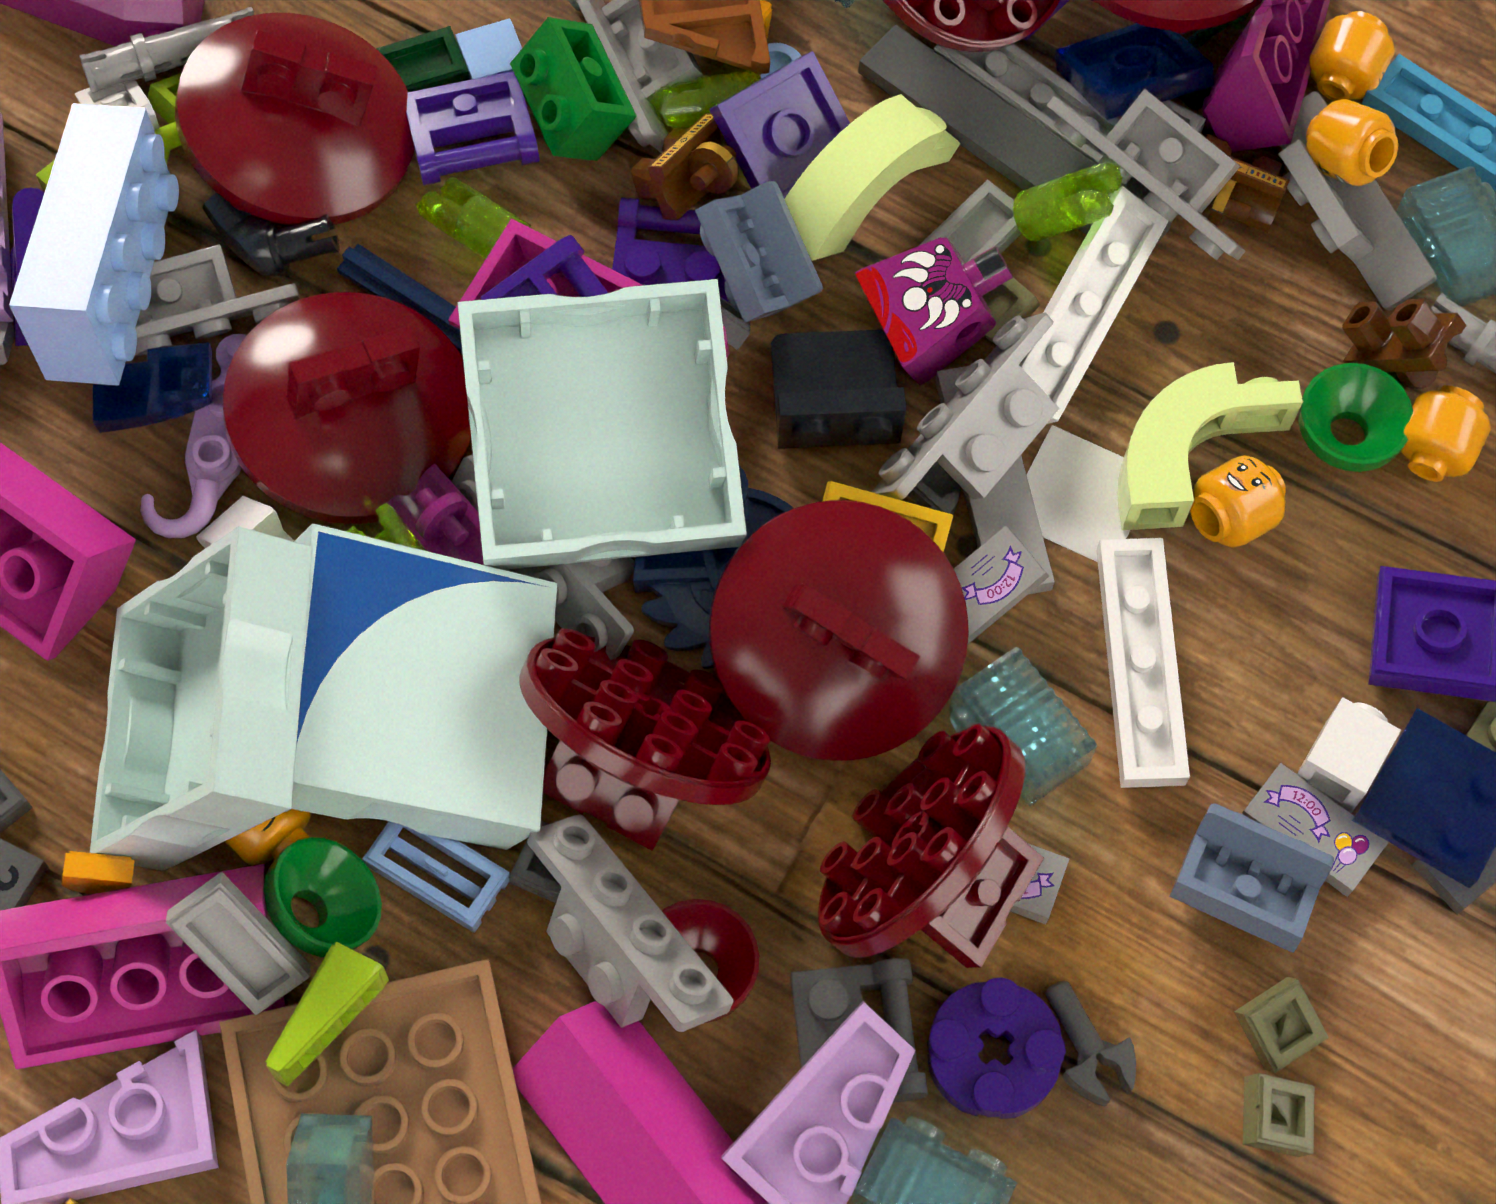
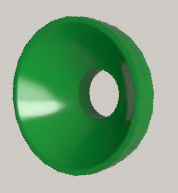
[1298,363,1413,472]
[264,837,382,957]

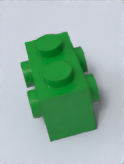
[510,17,637,161]

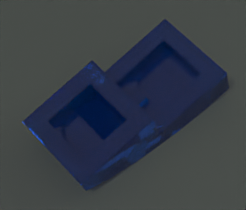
[93,342,213,433]

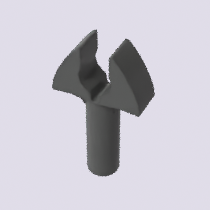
[1045,981,1136,1106]

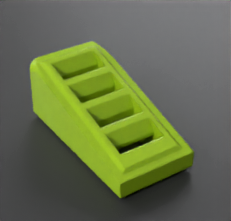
[265,942,389,1086]

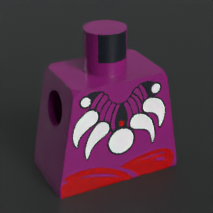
[855,238,1013,386]

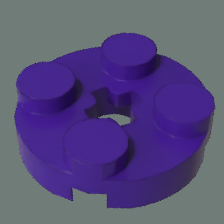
[927,977,1066,1119]

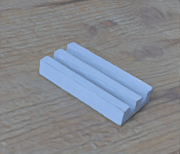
[363,821,510,933]

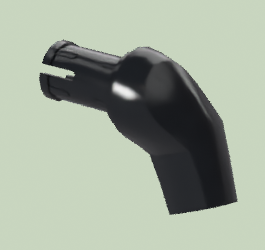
[202,192,340,277]

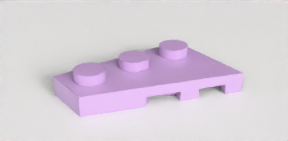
[721,1001,916,1204]
[0,1030,219,1204]

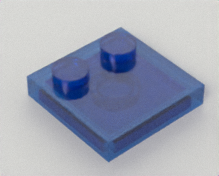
[1055,23,1214,121]
[1352,708,1496,888]

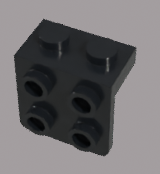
[771,329,906,449]

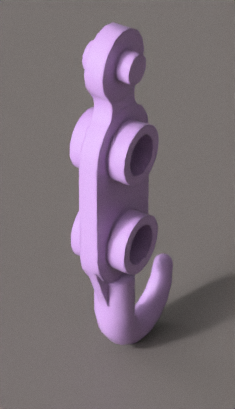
[140,334,247,538]

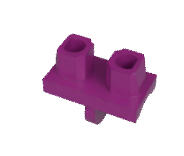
[386,464,484,565]

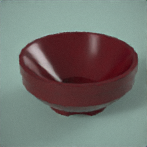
[650,899,760,1023]

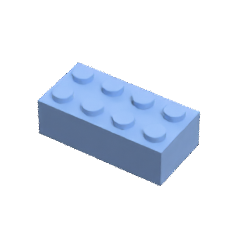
[9,103,179,385]

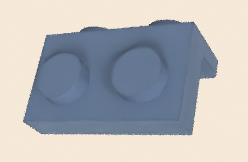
[695,181,823,323]
[1169,804,1334,953]

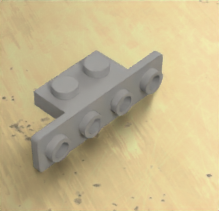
[568,0,703,153]
[1047,89,1246,260]
[1278,91,1437,310]
[135,244,301,356]
[872,312,1060,500]
[452,454,635,660]
[527,815,733,1032]

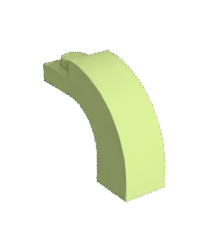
[784,94,960,261]
[1117,362,1303,530]

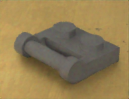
[790,958,928,1103]

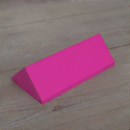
[513,1001,769,1204]

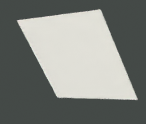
[1027,425,1130,562]

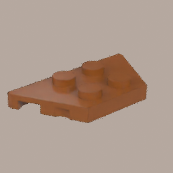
[638,0,771,74]

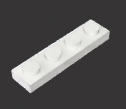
[1019,186,1169,424]
[1097,538,1190,788]

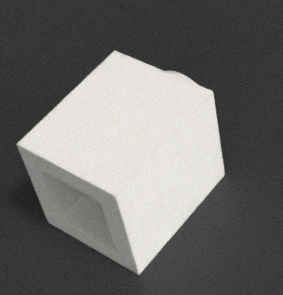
[1297,697,1401,813]

